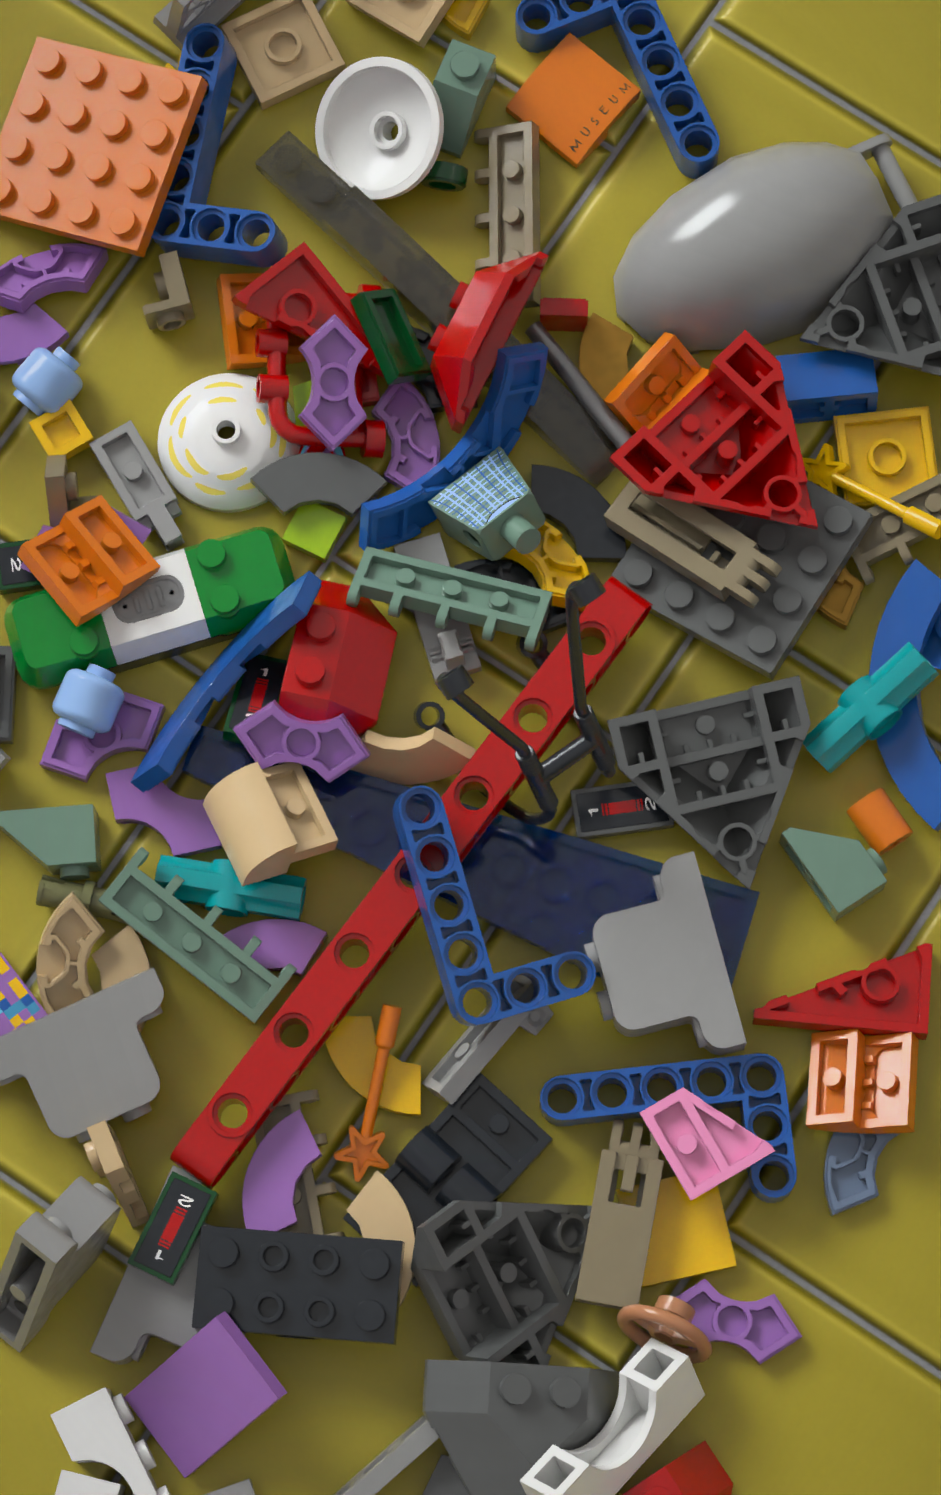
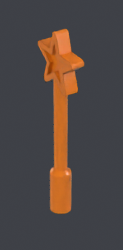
[333,1004,402,1182]

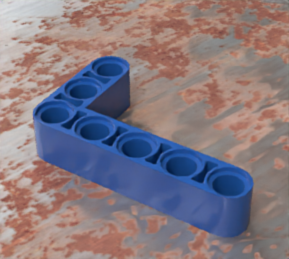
[515,0,720,179]
[151,23,288,268]
[392,785,596,1026]
[540,1053,797,1203]

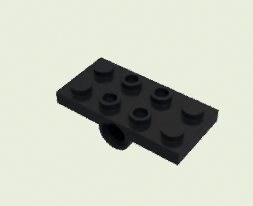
[343,1072,553,1288]
[192,1225,405,1345]

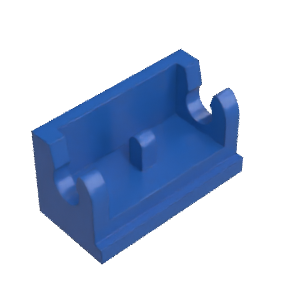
[776,350,878,424]

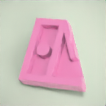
[639,1087,775,1201]

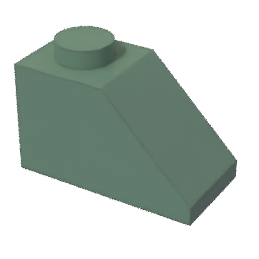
[433,39,496,159]
[0,804,101,881]
[779,827,888,922]

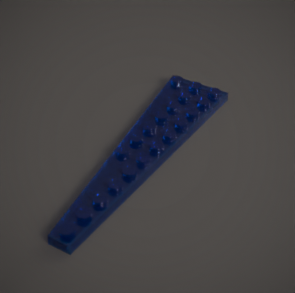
[182,725,760,987]

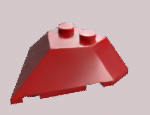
[609,330,818,530]

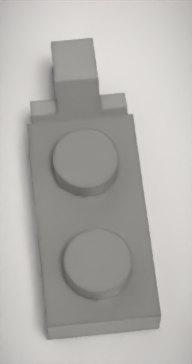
[89,420,185,552]

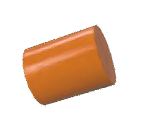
[846,788,913,856]

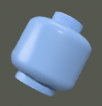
[12,346,83,416]
[52,663,125,739]

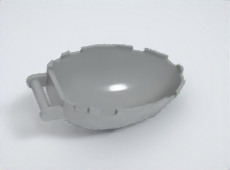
[613,133,918,354]

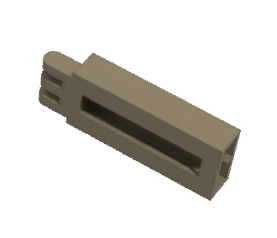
[603,481,782,608]
[575,1118,664,1310]

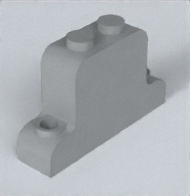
[583,851,747,1056]
[0,967,164,1143]
[90,1165,245,1365]
[0,1176,121,1353]

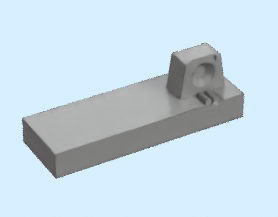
[394,532,482,685]
[421,975,554,1105]
[333,1415,440,1495]

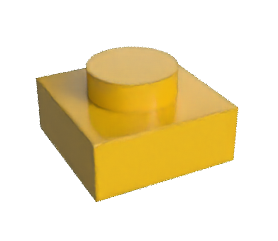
[28,399,94,460]

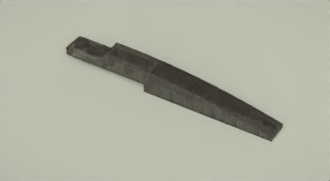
[255,130,618,488]

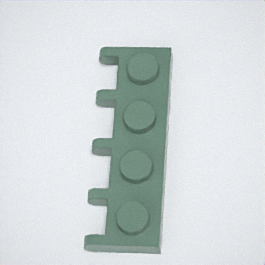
[346,546,553,652]
[98,847,297,1024]

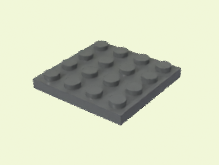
[610,480,873,680]

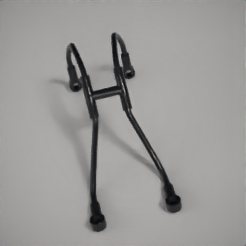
[414,572,616,825]

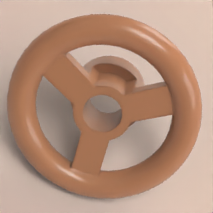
[617,1295,712,1364]

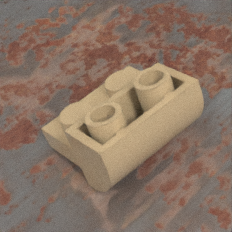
[203,762,338,886]

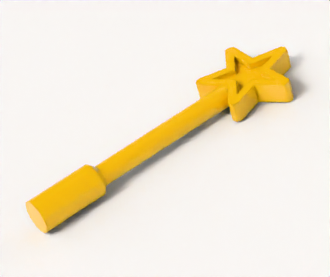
[802,443,941,540]

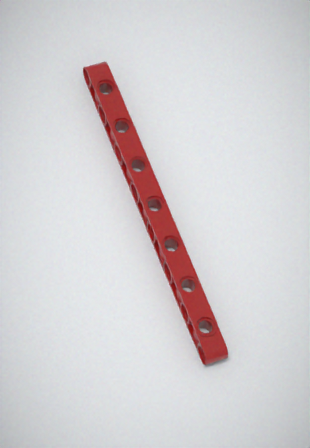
[170,576,653,1189]

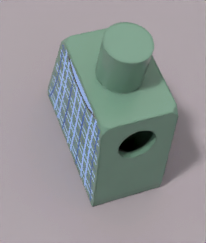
[428,446,546,561]

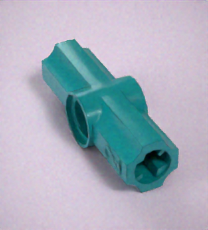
[803,642,939,773]
[154,855,307,922]

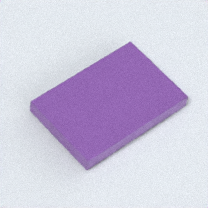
[124,1311,288,1478]

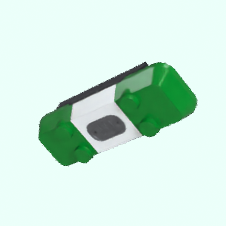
[4,527,295,690]

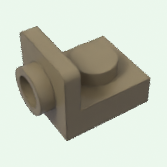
[142,250,195,331]
[44,455,97,527]

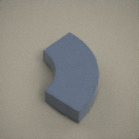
[823,1132,901,1216]

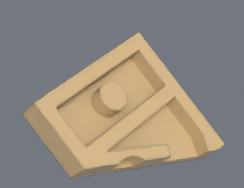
[83,1120,150,1228]

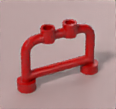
[255,284,386,459]

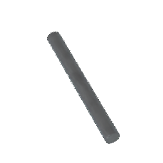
[525,321,631,449]

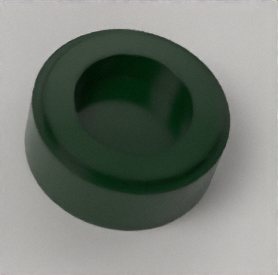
[421,161,468,192]

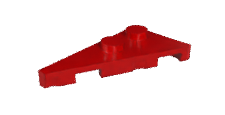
[231,241,385,378]
[752,943,933,1040]

